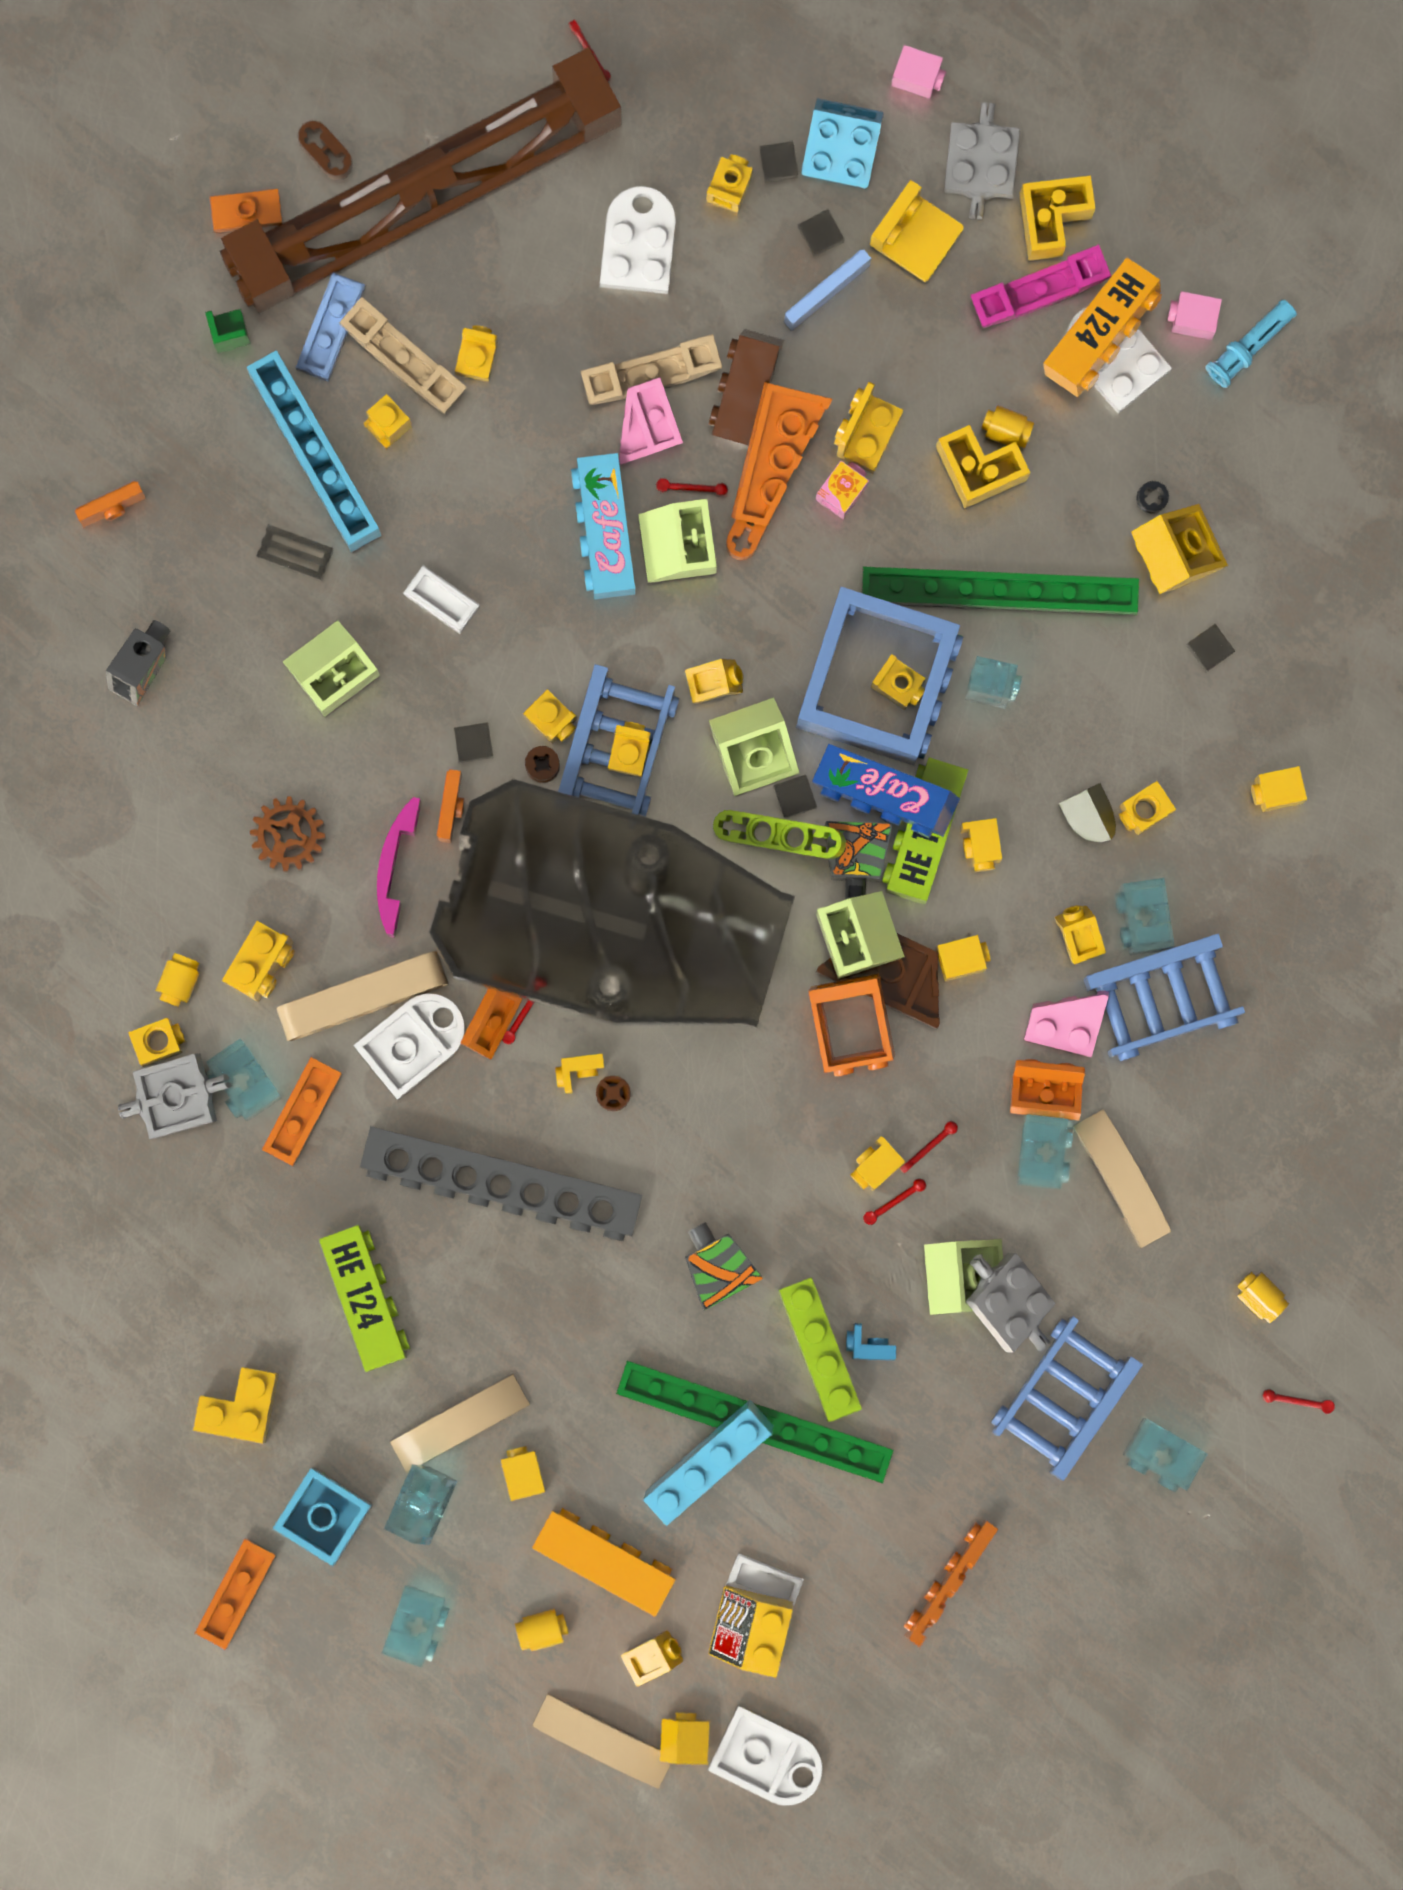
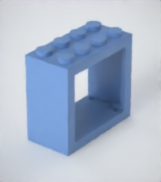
[796,587,964,766]

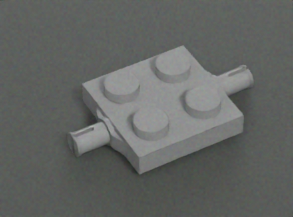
[944,102,1020,220]
[118,1053,231,1139]
[966,1253,1056,1353]

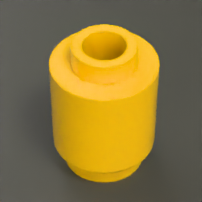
[981,405,1034,449]
[155,953,200,1007]
[1237,1271,1289,1323]
[515,1608,569,1652]

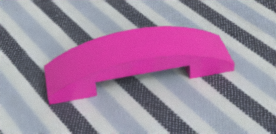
[970,244,1111,328]
[377,797,422,938]

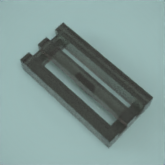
[256,524,333,582]

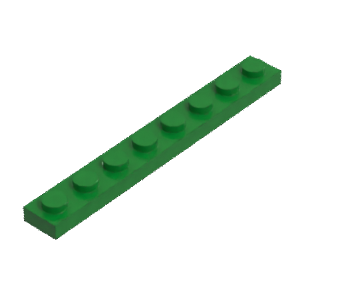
[862,566,1139,615]
[616,1361,894,1483]

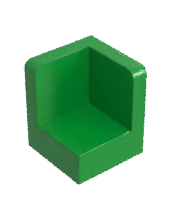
[205,309,250,353]

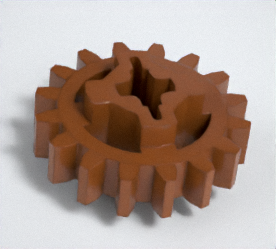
[250,796,326,873]

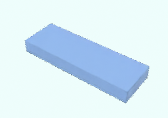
[784,249,871,331]
[296,273,365,382]

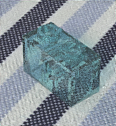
[965,656,1022,709]
[1115,878,1175,955]
[205,1038,282,1121]
[1017,1114,1073,1190]
[1123,1418,1208,1493]
[384,1464,458,1545]
[381,1585,450,1667]

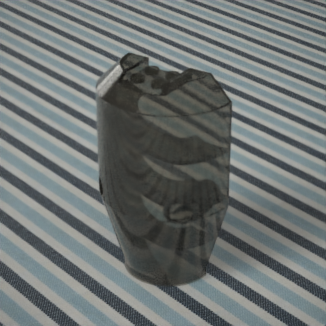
[429,779,795,1029]

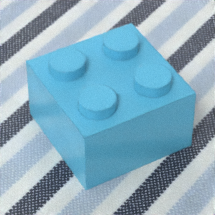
[273,1467,373,1566]

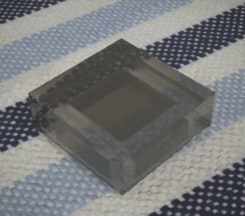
[759,141,799,182]
[798,209,844,257]
[1186,624,1235,673]
[454,722,494,763]
[773,774,817,819]

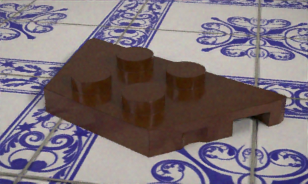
[816,933,940,1030]

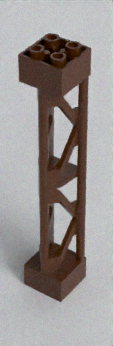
[219,47,622,314]

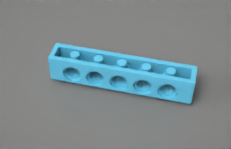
[247,350,381,553]

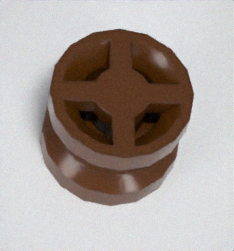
[525,746,560,783]
[596,1075,631,1112]

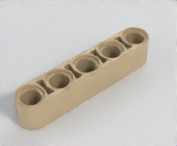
[276,951,449,1042]

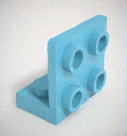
[802,98,884,188]

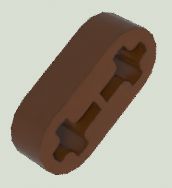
[298,121,353,180]

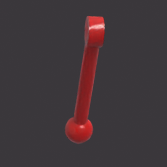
[568,19,611,81]
[656,478,728,496]
[502,981,547,1044]
[900,1121,958,1174]
[863,1178,926,1225]
[1262,1389,1335,1414]

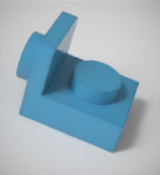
[846,1323,896,1361]

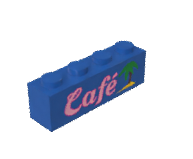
[812,744,960,838]

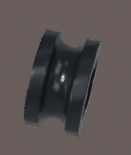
[1136,481,1169,514]

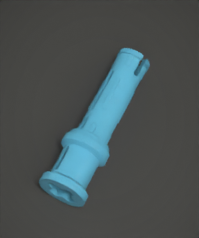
[1206,300,1297,388]

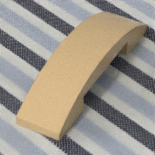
[339,297,467,414]
[580,334,722,405]
[1072,1110,1171,1248]
[390,1374,530,1473]
[532,1694,671,1789]

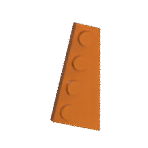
[731,382,833,526]
[903,1520,998,1647]

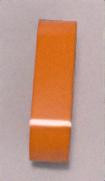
[726,519,771,560]

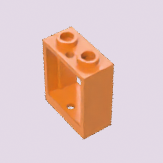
[808,974,895,1076]

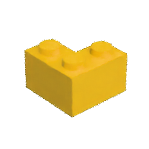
[1019,175,1096,261]
[936,425,1030,508]
[193,1367,279,1443]

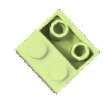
[638,499,717,583]
[283,620,380,717]
[816,891,905,979]

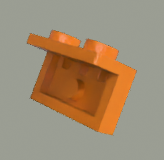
[1010,1059,1085,1121]

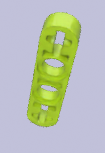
[713,810,846,859]

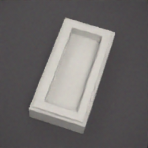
[403,565,480,634]
[726,1553,804,1606]

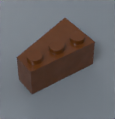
[708,329,784,446]

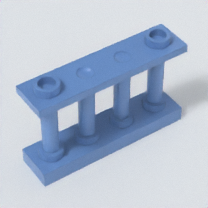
[557,664,680,823]
[1083,933,1245,1061]
[991,1316,1143,1481]

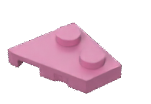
[619,377,683,465]
[1024,990,1109,1057]

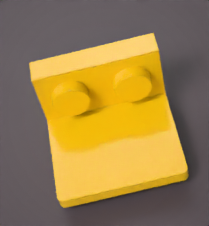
[870,180,964,282]
[834,382,904,474]
[222,921,295,1002]

